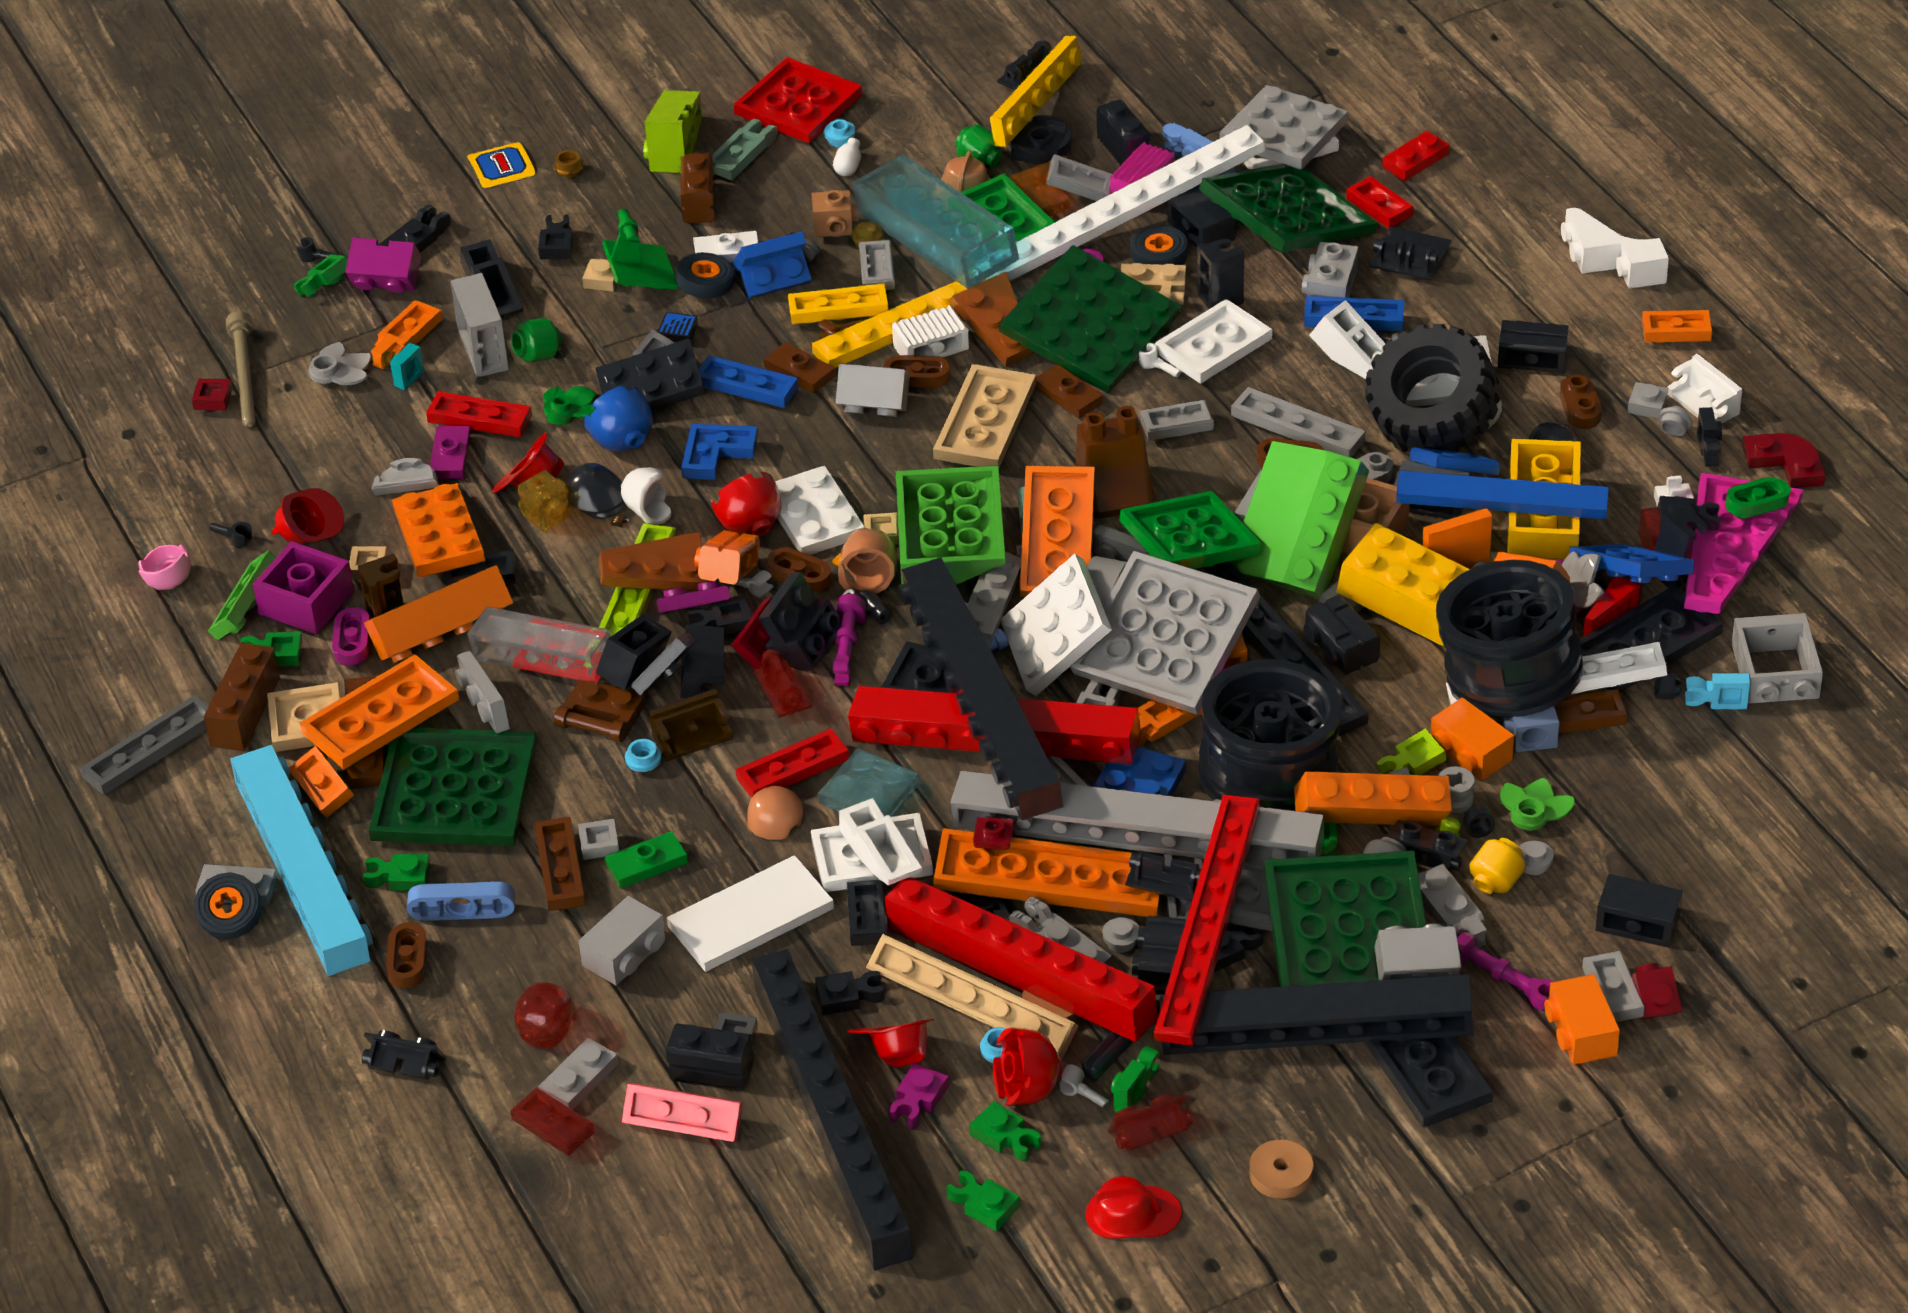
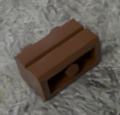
[680,153,715,223]

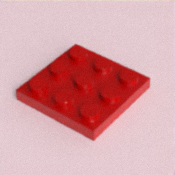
[733,57,863,143]

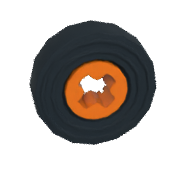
[1130,225,1188,265]
[676,252,734,298]
[194,872,262,940]

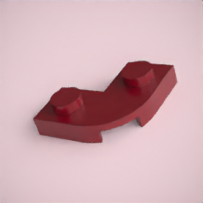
[1742,433,1825,488]

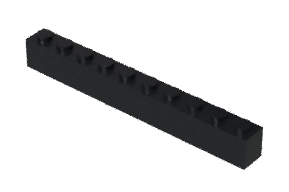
[899,557,1063,821]
[752,949,912,1271]

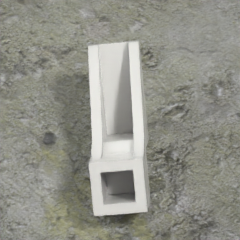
[1561,208,1669,289]

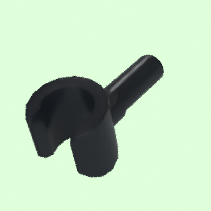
[296,237,342,263]
[210,522,252,548]

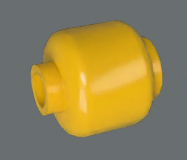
[1470,838,1525,894]

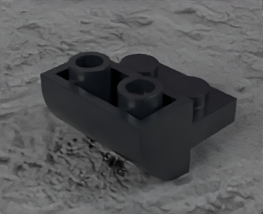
[758,572,842,670]

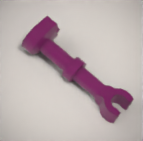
[833,594,866,686]
[1457,931,1554,1011]

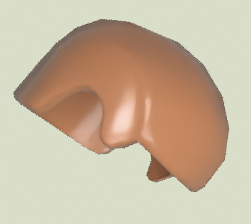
[747,786,803,840]

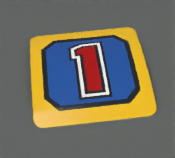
[467,142,535,188]

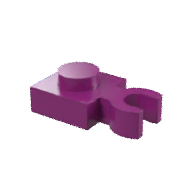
[890,1063,949,1130]

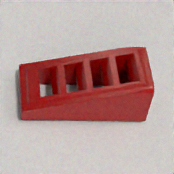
[1583,577,1641,637]

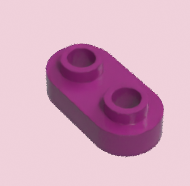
[332,607,370,666]

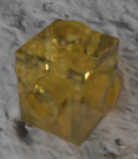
[518,470,570,532]

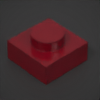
[192,378,232,411]

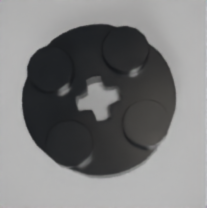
[1009,115,1072,167]

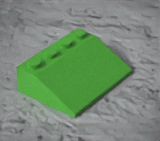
[1230,441,1370,600]
[896,466,1005,584]

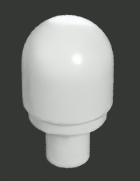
[833,138,861,177]

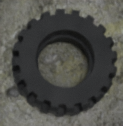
[1365,324,1501,453]

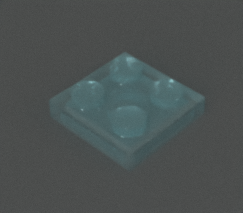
[818,748,919,817]

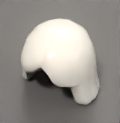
[621,467,671,525]

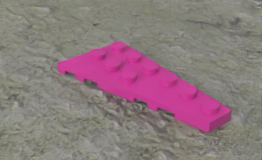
[1684,473,1804,614]

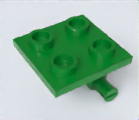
[602,209,678,290]

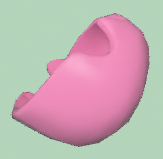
[138,545,191,590]

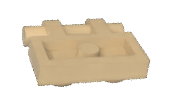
[1121,263,1186,305]

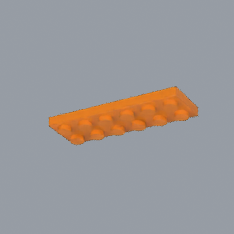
[933,828,1159,917]

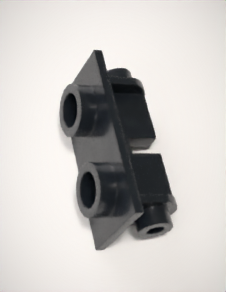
[997,40,1052,90]
[1386,820,1468,873]
[1125,850,1202,901]
[362,1030,446,1080]

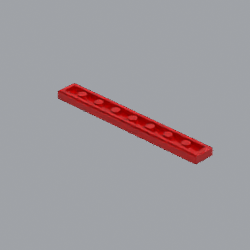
[1154,794,1261,1046]

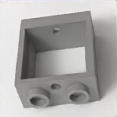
[450,273,509,378]
[1732,613,1823,704]

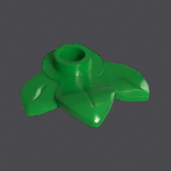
[543,386,596,425]

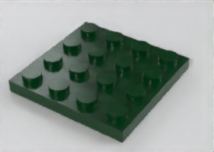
[1199,164,1378,253]
[999,245,1181,394]
[369,728,537,846]
[1263,851,1426,987]

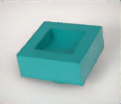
[390,343,424,390]

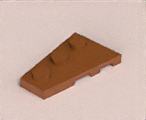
[951,271,1033,367]

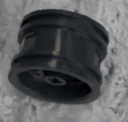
[1436,560,1583,718]
[1198,659,1342,811]

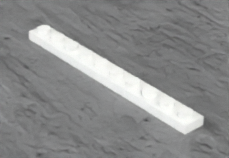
[973,125,1265,281]

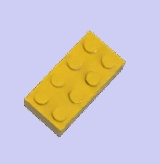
[1507,439,1581,560]
[1336,523,1470,647]

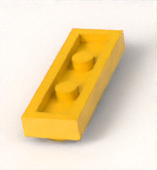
[788,284,888,325]

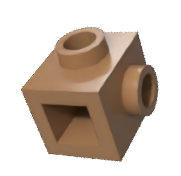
[812,190,858,237]

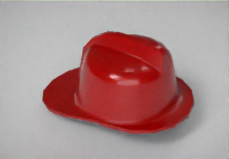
[492,432,564,494]
[272,488,344,545]
[848,1018,934,1067]
[1085,1176,1182,1239]

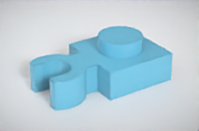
[1685,673,1750,709]

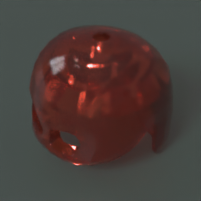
[514,982,576,1048]

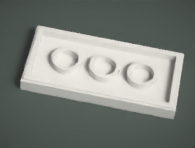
[667,855,834,972]

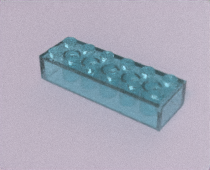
[852,154,1019,289]

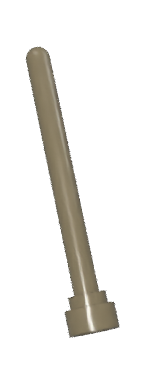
[226,311,256,428]

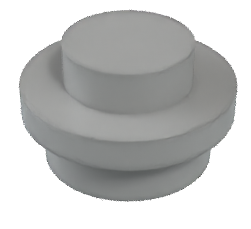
[1659,406,1693,436]
[1519,841,1554,875]
[1102,917,1139,953]

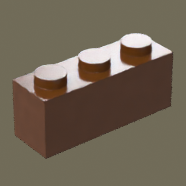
[204,643,280,751]

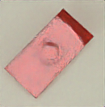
[510,1087,595,1156]

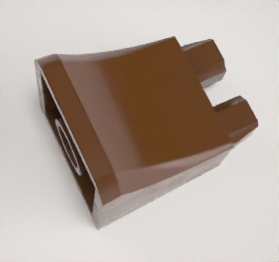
[1076,405,1155,519]

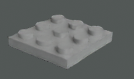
[1219,85,1348,170]

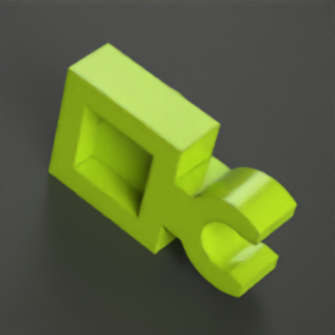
[1377,728,1447,775]

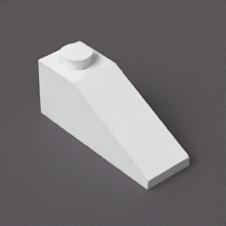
[1309,300,1385,379]

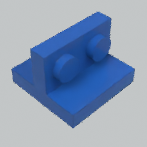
[733,231,812,299]

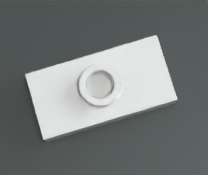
[693,231,758,263]

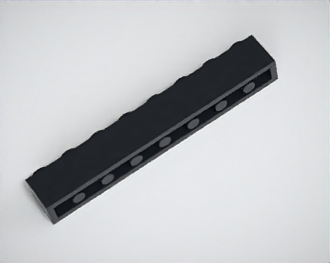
[1160,975,1474,1055]

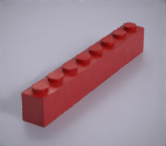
[848,686,1141,764]
[884,877,1158,1042]

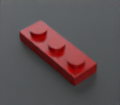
[426,391,532,437]
[736,728,849,798]

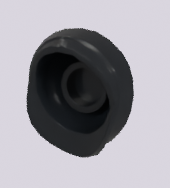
[563,462,626,519]

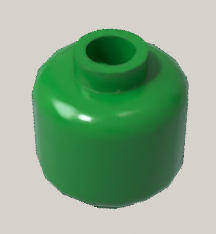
[955,124,1002,168]
[511,318,562,362]

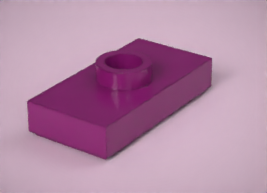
[430,426,471,480]

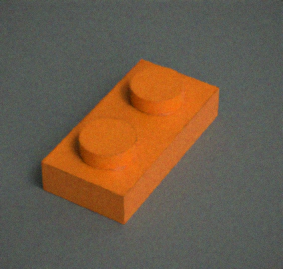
[1642,310,1712,343]
[289,745,355,818]

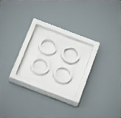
[1001,554,1112,696]

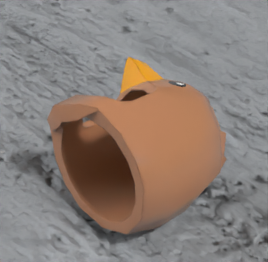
[832,528,897,594]

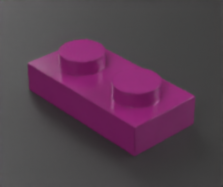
[656,580,730,614]

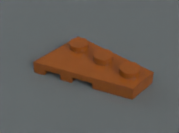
[598,531,706,591]

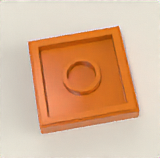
[1423,508,1492,569]

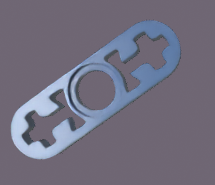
[406,882,515,921]

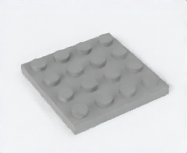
[1070,551,1261,715]

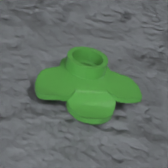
[1500,778,1575,830]

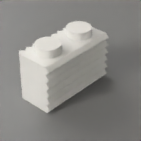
[892,305,969,358]

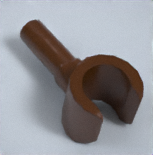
[818,319,862,339]

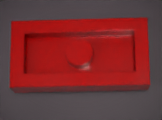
[1382,131,1450,181]
[1346,176,1413,229]

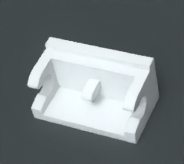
[1667,354,1742,424]

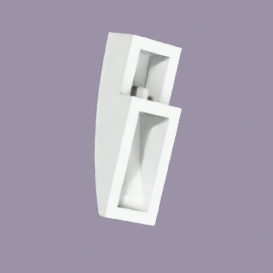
[839,798,922,885]

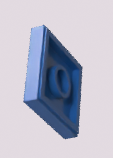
[1410,447,1501,475]

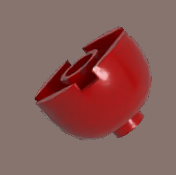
[711,472,782,536]
[993,1028,1063,1106]

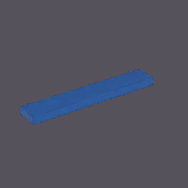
[1396,471,1609,519]

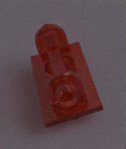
[753,649,812,718]
[1107,1094,1193,1151]

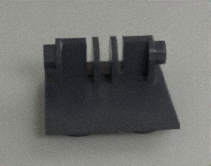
[1370,226,1452,281]

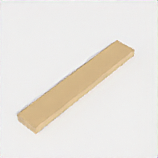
[866,934,1079,1059]

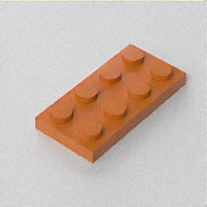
[1020,466,1095,597]
[391,483,485,578]
[300,654,459,770]

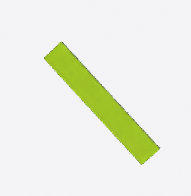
[584,523,677,670]

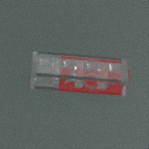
[467,607,611,683]

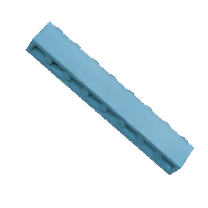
[230,745,373,976]

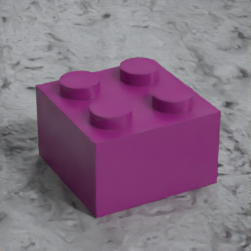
[253,541,355,634]

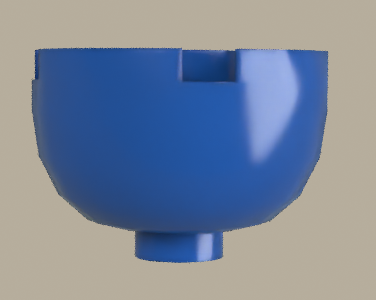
[584,386,653,452]

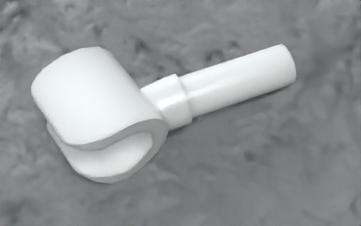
[1139,343,1181,378]

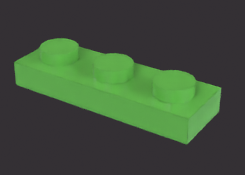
[208,550,277,640]

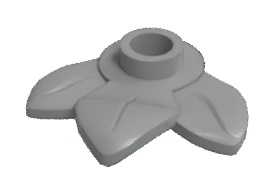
[308,342,371,385]
[1562,551,1604,613]

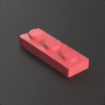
[622,1083,744,1142]

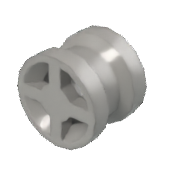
[1439,766,1475,813]

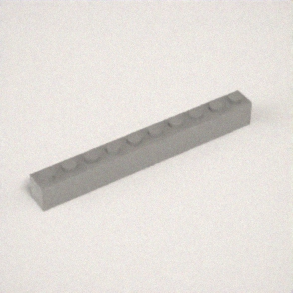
[950,771,1324,862]

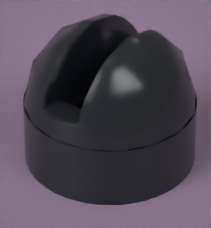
[1654,671,1682,700]
[1463,805,1495,838]

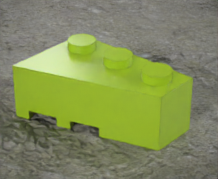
[643,90,703,173]

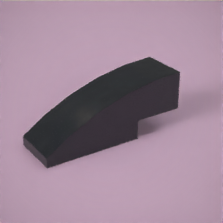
[460,239,523,318]

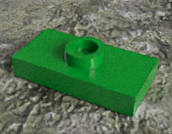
[605,831,688,889]

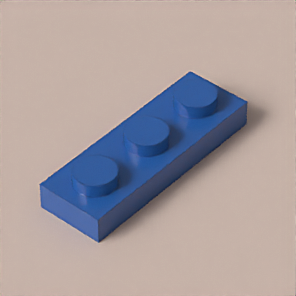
[1304,296,1405,331]
[699,355,799,408]

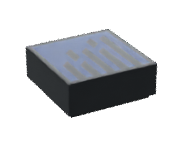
[658,312,698,343]

